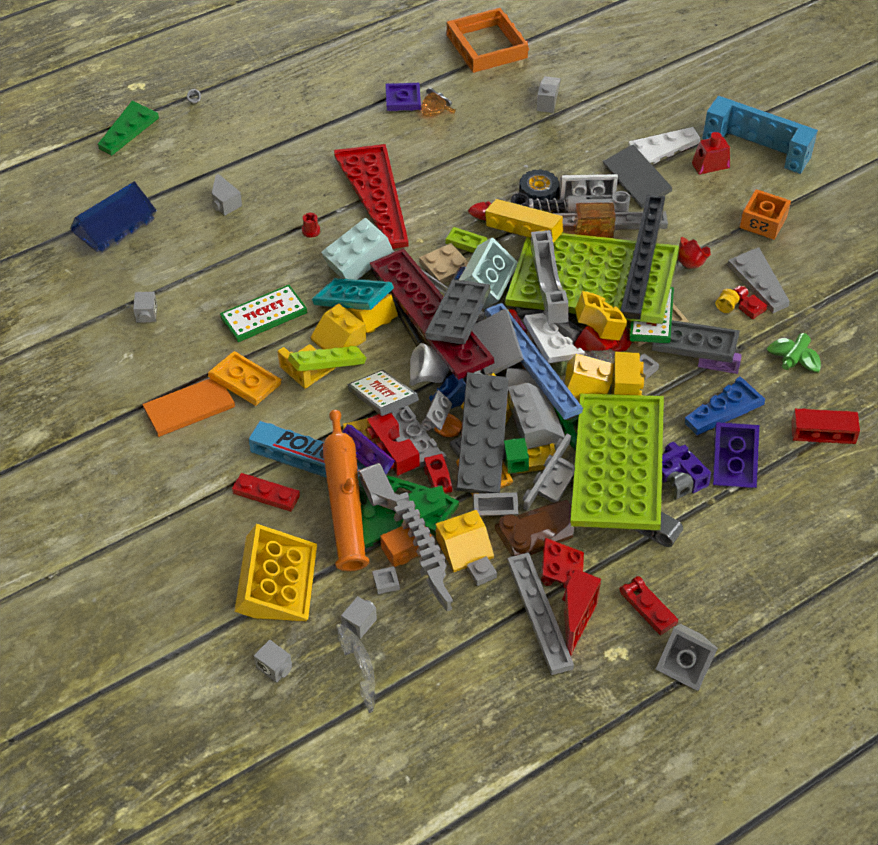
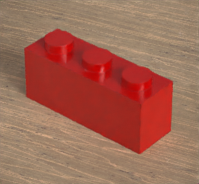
[791,408,860,444]

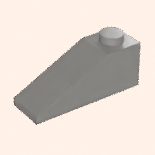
[537,76,561,113]

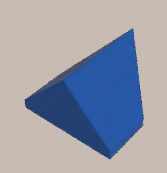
[429,373,466,409]

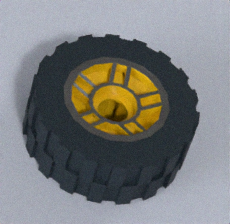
[519,169,559,201]

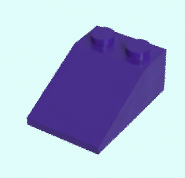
[713,422,760,488]

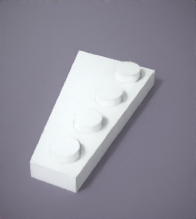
[628,127,700,164]

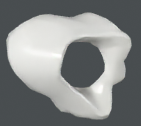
[409,343,450,386]

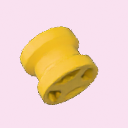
[715,289,739,313]

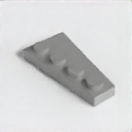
[727,247,790,313]
[391,405,446,470]

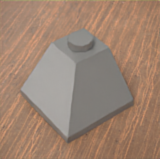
[656,624,718,691]

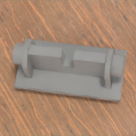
[422,390,452,431]

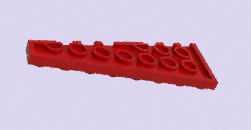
[334,144,409,249]

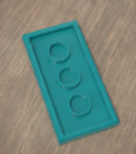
[311,278,394,310]

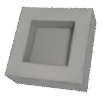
[640,354,659,380]
[467,556,497,586]
[372,567,400,594]

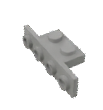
[522,434,575,511]

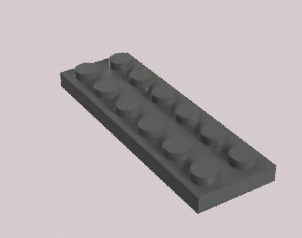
[456,372,509,494]

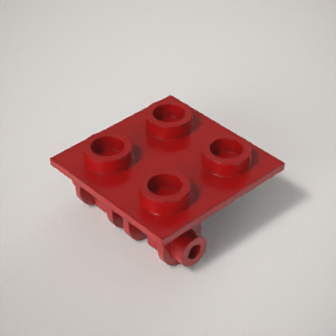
[541,538,584,586]

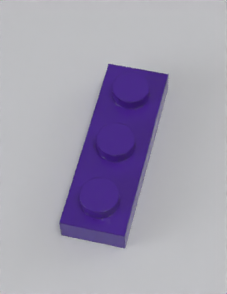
[343,424,395,474]

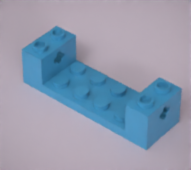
[702,96,818,174]

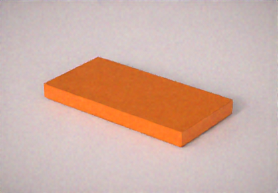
[143,378,235,437]

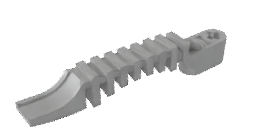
[358,463,453,611]

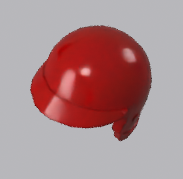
[677,237,711,269]

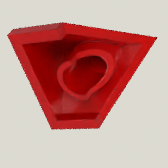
[574,326,617,351]

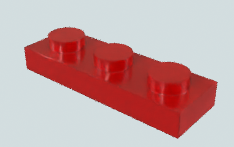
[232,473,300,512]

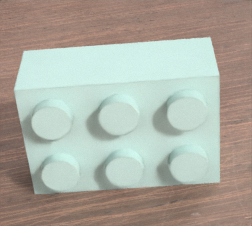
[321,218,393,280]
[459,237,518,309]

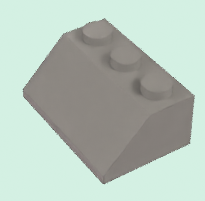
[508,383,565,449]

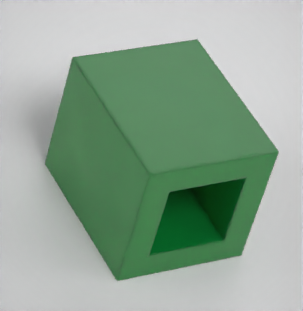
[504,438,529,474]

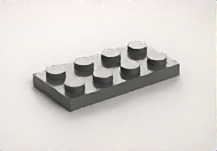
[425,279,491,345]

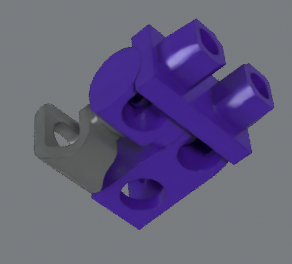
[662,441,711,500]

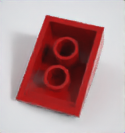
[562,569,601,656]

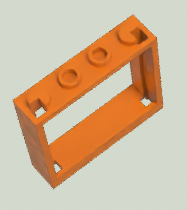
[446,8,529,73]

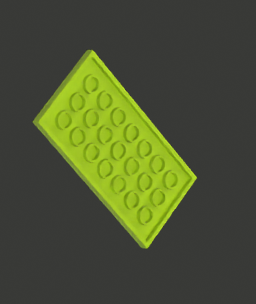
[571,393,664,530]

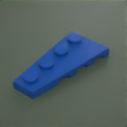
[685,376,765,435]

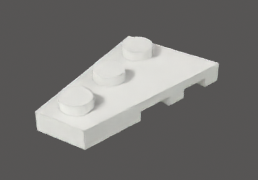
[523,313,585,363]

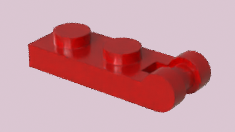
[619,576,679,636]

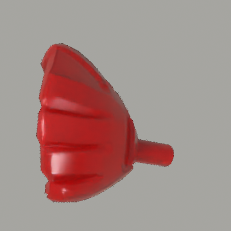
[468,201,491,221]

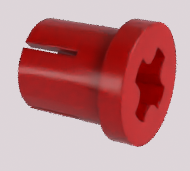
[302,212,320,238]

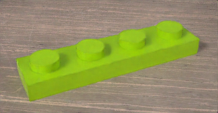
[288,346,367,371]

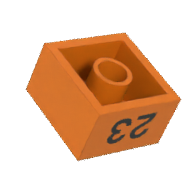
[740,189,791,240]

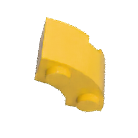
[575,291,627,340]

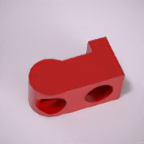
[423,454,452,494]

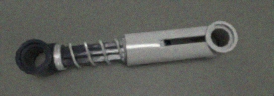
[511,191,630,213]

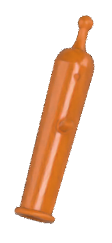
[323,410,369,571]

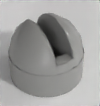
[187,89,201,103]

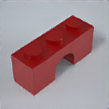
[365,413,420,476]

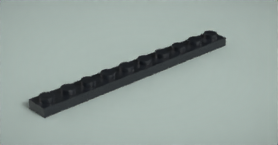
[621,195,666,320]

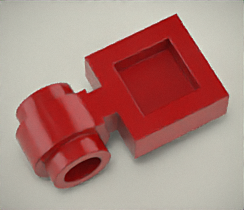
[733,286,767,320]

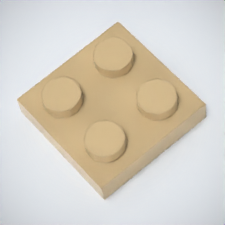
[419,243,469,284]

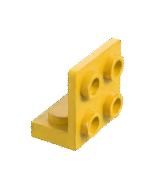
[278,344,335,389]

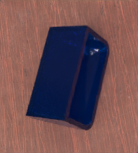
[70,181,157,253]

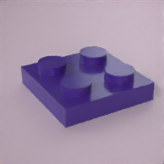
[385,82,421,111]

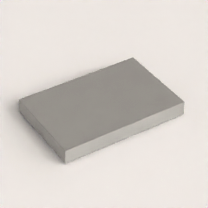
[472,309,524,375]

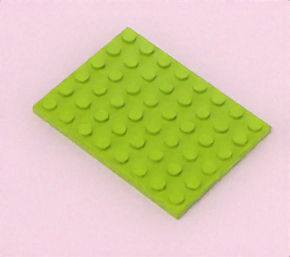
[505,233,679,324]

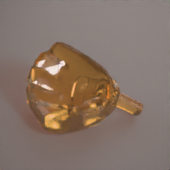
[421,92,456,117]

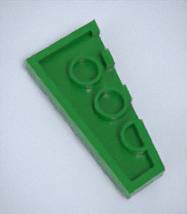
[98,100,159,156]
[361,486,448,549]

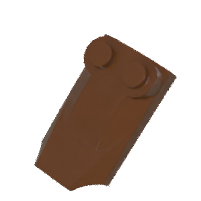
[494,500,575,557]

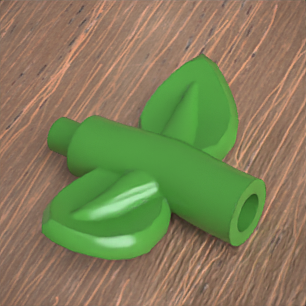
[767,333,821,373]

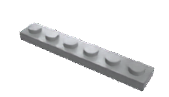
[507,553,574,675]

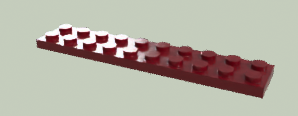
[370,248,495,380]

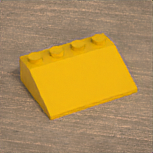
[234,523,317,621]

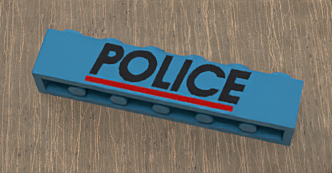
[249,421,366,478]

